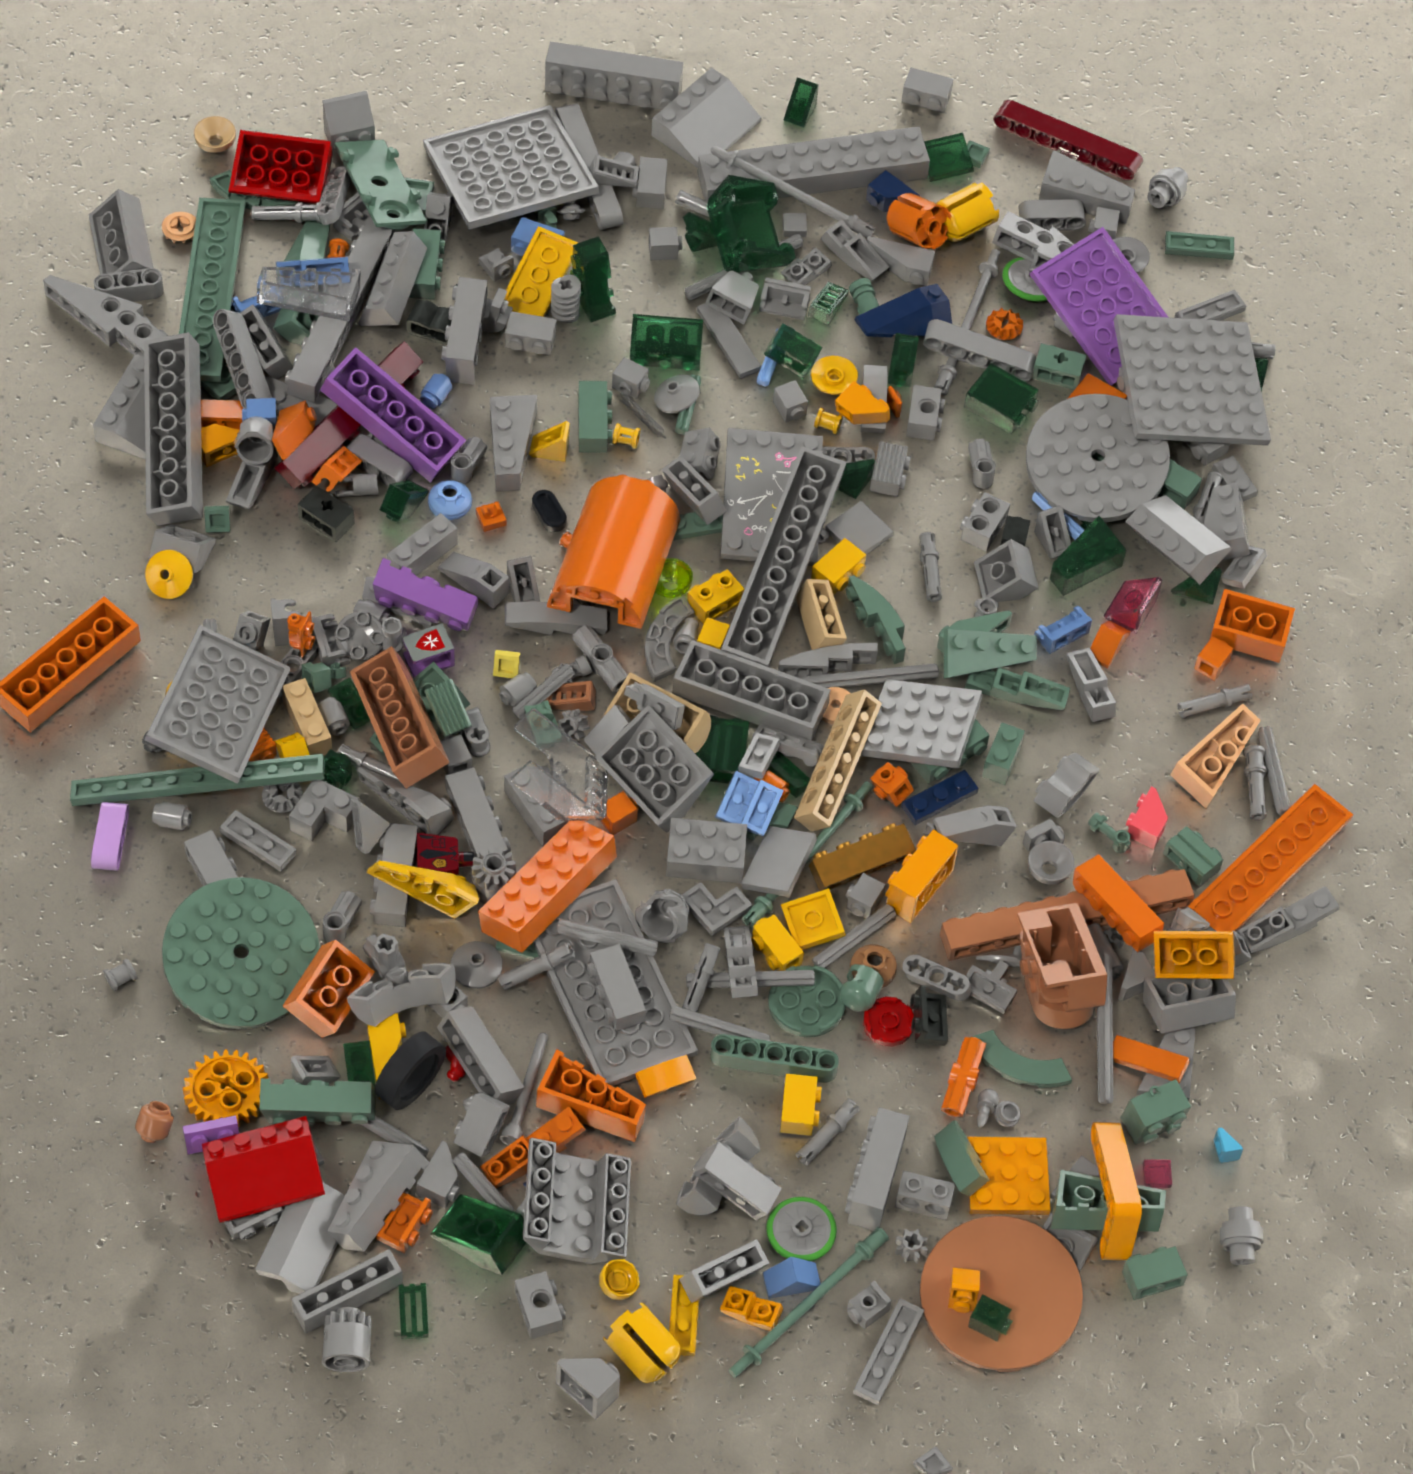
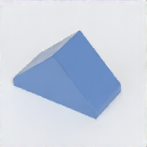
[763,1257,821,1299]

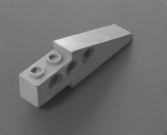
[992,211,1074,269]
[43,275,168,357]

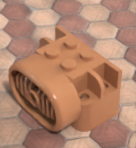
[1017,903,1107,1029]

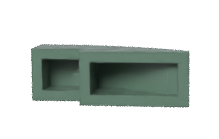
[934,1120,990,1196]

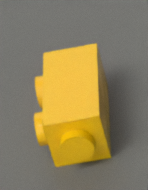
[751,914,804,971]

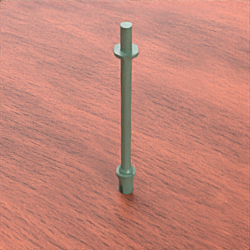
[742,781,873,929]
[728,1227,889,1378]

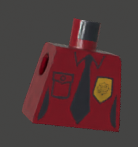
[417,833,474,875]

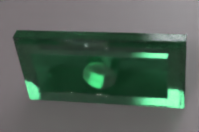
[767,751,810,798]

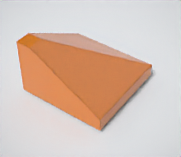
[887,386,902,418]

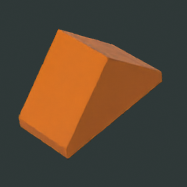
[1090,620,1131,669]

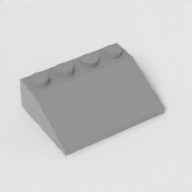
[652,68,761,168]
[93,354,202,459]
[595,704,714,832]

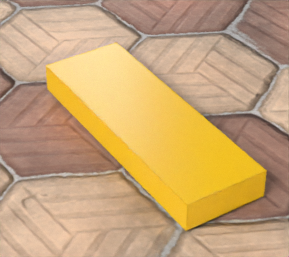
[669,1275,699,1356]

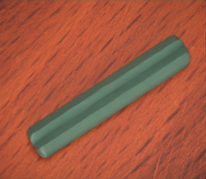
[675,374,701,435]

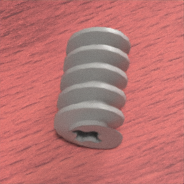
[551,275,581,323]

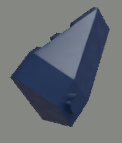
[854,284,952,339]

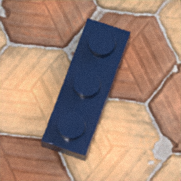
[901,770,979,825]

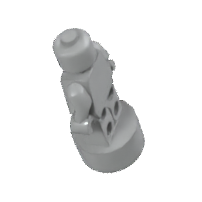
[545,655,592,684]

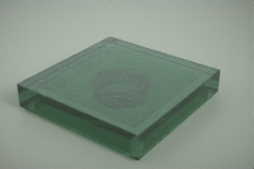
[924,133,974,182]

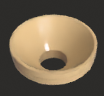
[194,116,236,153]

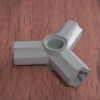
[363,933,405,979]

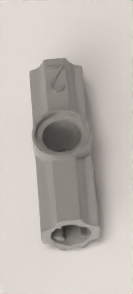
[572,625,628,692]

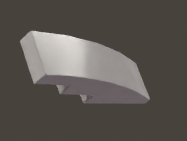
[505,602,607,635]
[778,643,878,677]
[723,926,758,998]

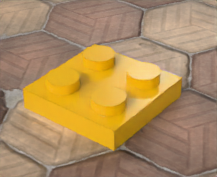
[781,888,846,950]

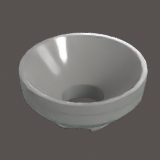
[1028,841,1074,885]

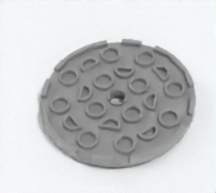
[1026,394,1170,523]

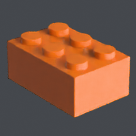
[1210,589,1295,663]
[283,939,375,1038]

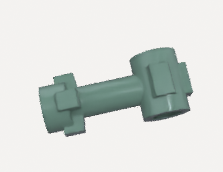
[1088,813,1131,853]

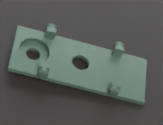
[334,140,427,230]

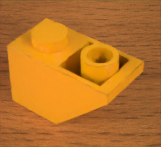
[835,381,890,425]
[948,1267,980,1313]

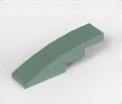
[964,667,1070,710]

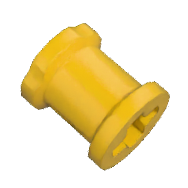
[814,407,843,435]
[612,423,641,449]

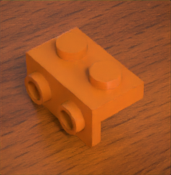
[376,1192,433,1254]

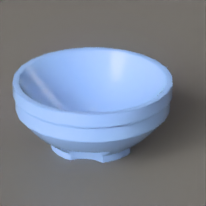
[428,480,472,520]

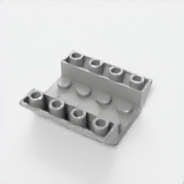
[523,1138,631,1264]

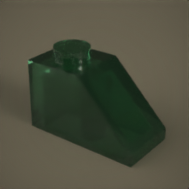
[888,333,919,387]
[379,480,429,522]

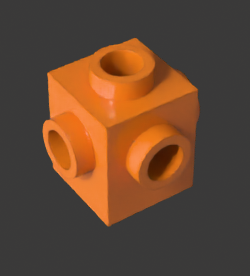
[870,762,914,807]

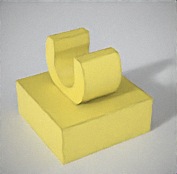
[493,650,520,678]

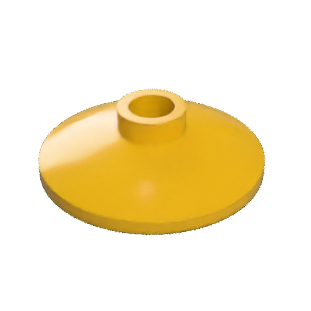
[811,356,858,395]
[145,550,193,599]

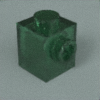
[968,1294,1013,1342]

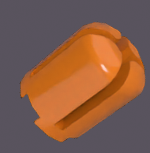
[886,193,951,249]

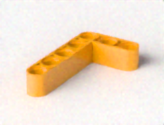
[1091,1122,1142,1261]

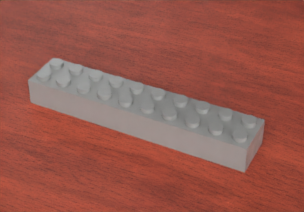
[697,126,930,206]
[721,446,847,667]

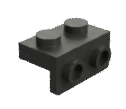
[910,985,948,1046]

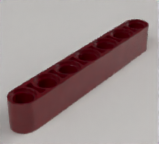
[993,99,1143,181]

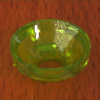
[655,558,693,598]

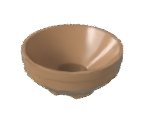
[850,944,897,988]

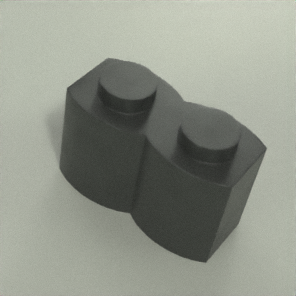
[406,300,452,345]

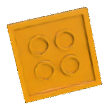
[967,1137,1050,1215]

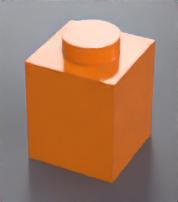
[1194,636,1234,681]
[598,791,639,835]

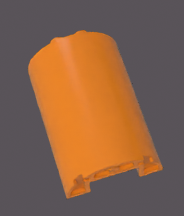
[547,474,680,629]

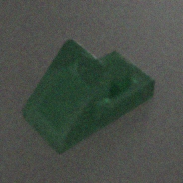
[682,212,725,252]

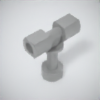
[382,617,407,653]

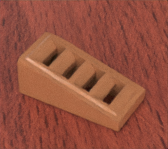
[544,681,596,711]

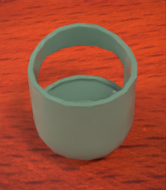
[840,964,884,1012]

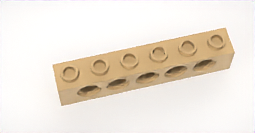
[794,689,882,832]

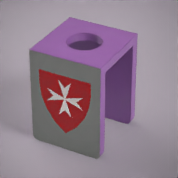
[403,623,455,678]

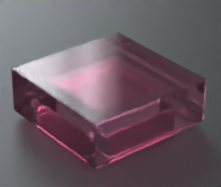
[1143,1160,1172,1188]

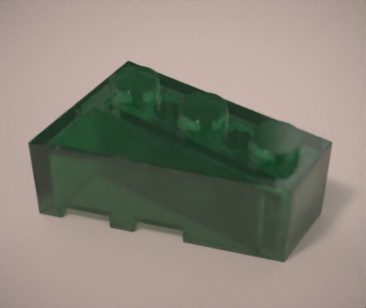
[570,236,616,322]
[1050,516,1126,596]

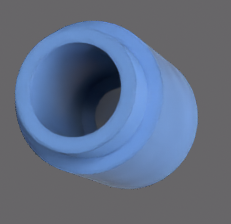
[420,374,453,409]

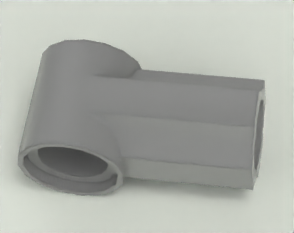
[450,436,487,484]
[968,439,996,489]
[323,890,362,943]

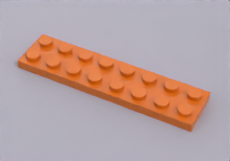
[1187,784,1354,932]

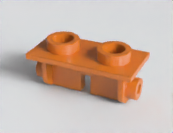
[287,611,315,658]

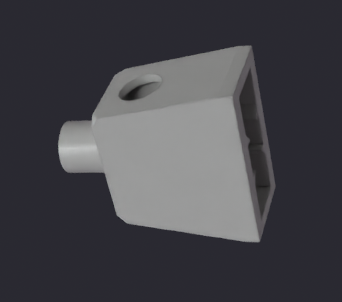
[705,271,759,325]

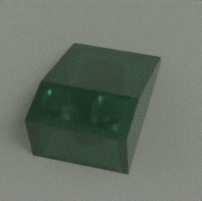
[430,1194,527,1275]

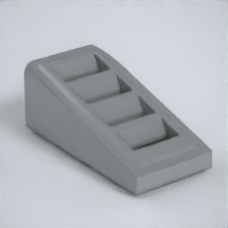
[590,155,639,188]

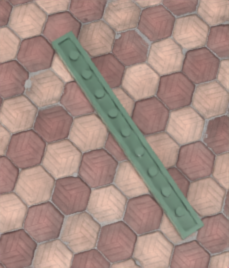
[70,754,325,806]

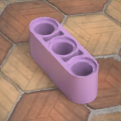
[91,802,129,871]

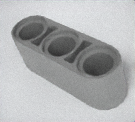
[1018,199,1086,231]
[94,268,164,302]
[347,434,413,490]

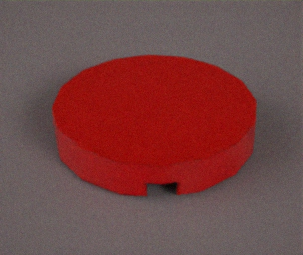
[863,996,914,1047]

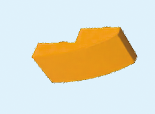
[635,1055,696,1098]
[720,1286,783,1331]

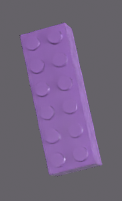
[320,347,466,483]

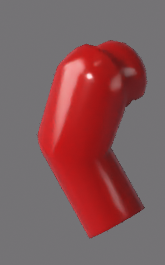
[445,1045,466,1082]

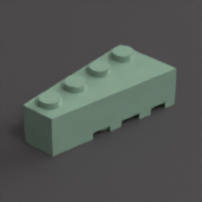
[259,1078,376,1126]
[1051,1170,1166,1232]

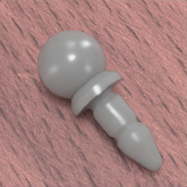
[977,1089,999,1128]

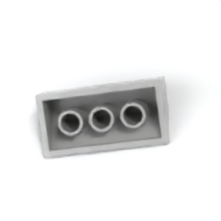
[89,189,153,274]
[358,231,427,326]
[1125,495,1232,585]

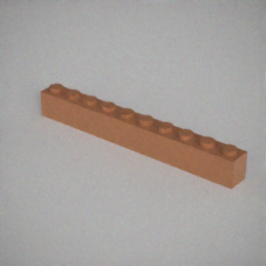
[940,869,1194,961]

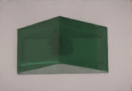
[783,77,819,127]

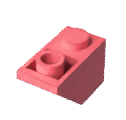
[1126,786,1168,850]

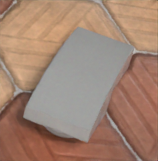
[781,247,832,285]

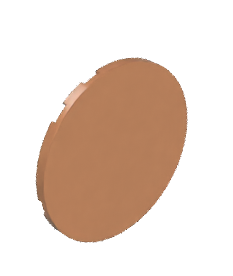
[920,1216,1083,1372]

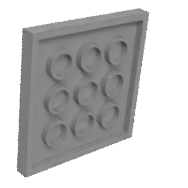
[861,679,982,768]

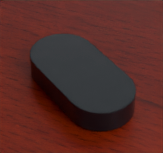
[532,490,567,532]

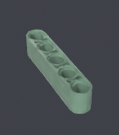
[710,1034,839,1083]

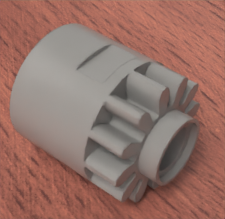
[472,846,516,904]
[322,1307,372,1372]

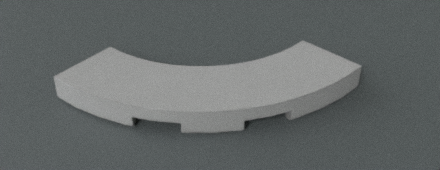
[645,594,695,682]

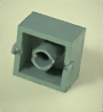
[1120,1079,1191,1145]

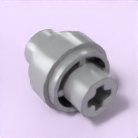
[1147,167,1188,208]
[1220,1206,1263,1265]

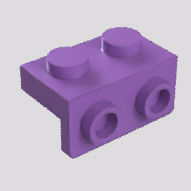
[183,1115,239,1155]

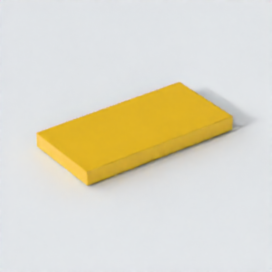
[505,226,581,317]

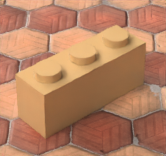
[796,579,847,650]
[282,678,333,756]

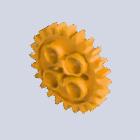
[183,1049,268,1127]

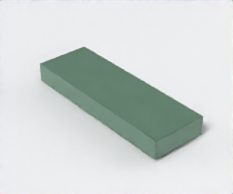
[1165,231,1234,260]

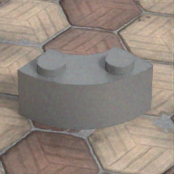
[1034,753,1100,818]

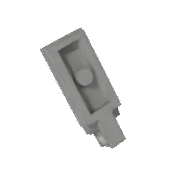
[624,682,685,730]

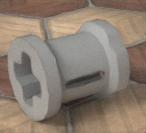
[103,958,138,991]

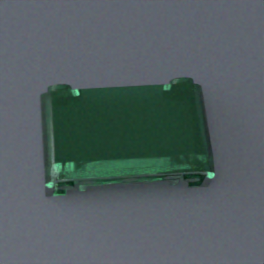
[707,175,796,273]

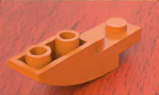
[480,1107,586,1188]

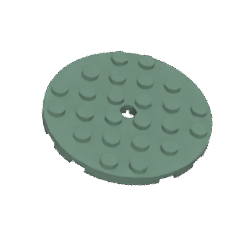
[162,877,320,1029]

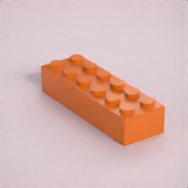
[0,597,141,733]
[478,816,617,953]

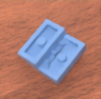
[715,771,784,836]

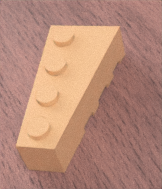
[1170,704,1261,809]

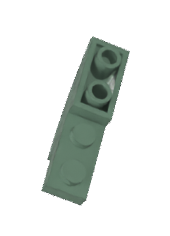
[845,575,906,664]

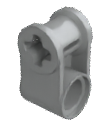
[458,707,490,757]

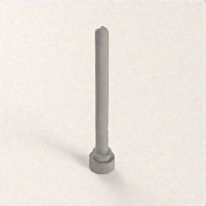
[500,1033,548,1145]

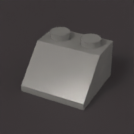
[322,91,375,150]
[148,524,216,573]
[974,539,1038,602]
[556,1358,620,1419]

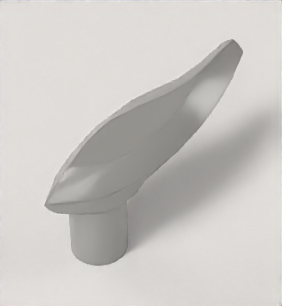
[976,946,1022,967]

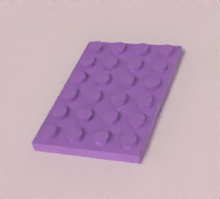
[1029,227,1169,386]

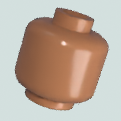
[135,1101,174,1143]

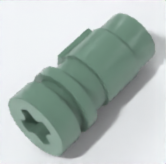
[849,278,879,315]

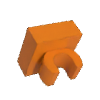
[476,501,507,532]

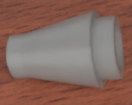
[674,618,699,654]

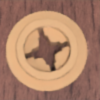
[162,212,196,243]

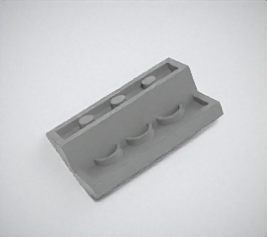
[255,1182,345,1294]

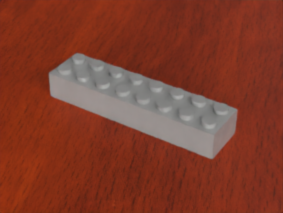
[144,332,203,526]

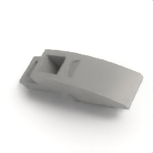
[1237,886,1339,953]

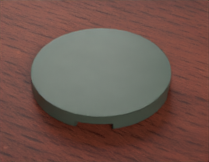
[768,965,846,1037]

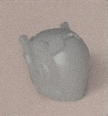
[235,416,276,465]

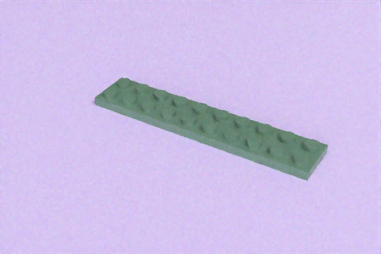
[179,197,246,382]

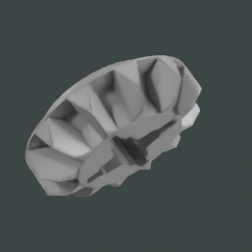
[262,782,303,813]

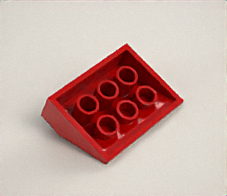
[228,130,333,203]
[202,1116,325,1223]

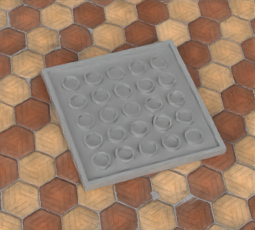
[423,105,599,230]
[1113,314,1271,446]

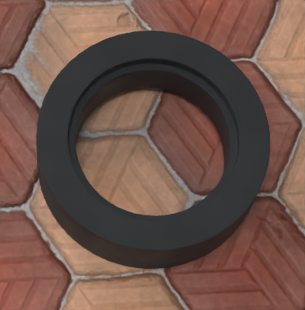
[375,1031,446,1110]

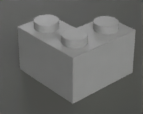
[289,780,359,841]

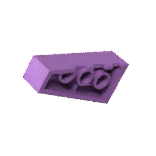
[373,558,478,631]

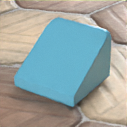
[1213,1128,1243,1163]

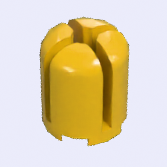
[936,182,999,242]
[603,1303,682,1383]

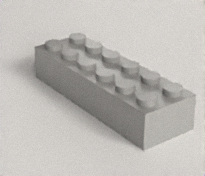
[545,41,683,110]
[672,640,831,740]

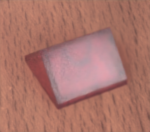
[1104,577,1162,634]

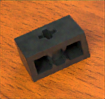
[298,486,355,542]

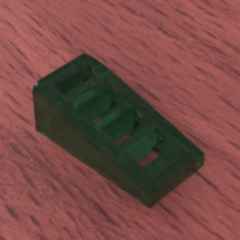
[808,281,849,325]

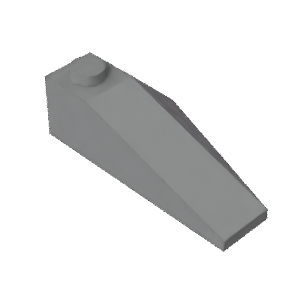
[357,767,454,835]

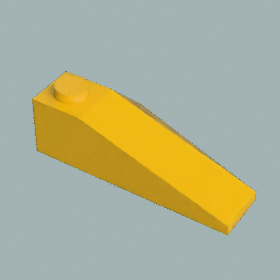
[367,860,479,919]

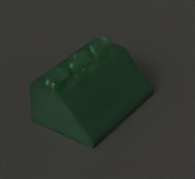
[630,314,703,371]

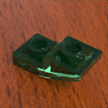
[327,677,370,730]

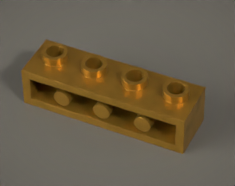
[808,823,916,891]

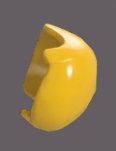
[599,1259,640,1301]

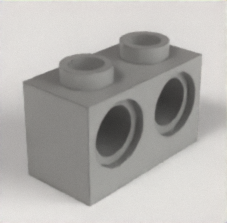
[960,492,1010,552]
[895,1170,955,1221]

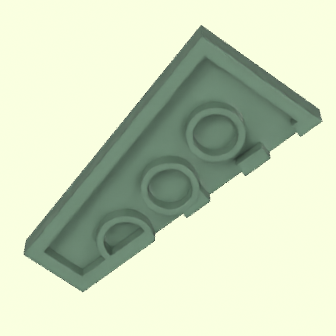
[944,629,1037,679]

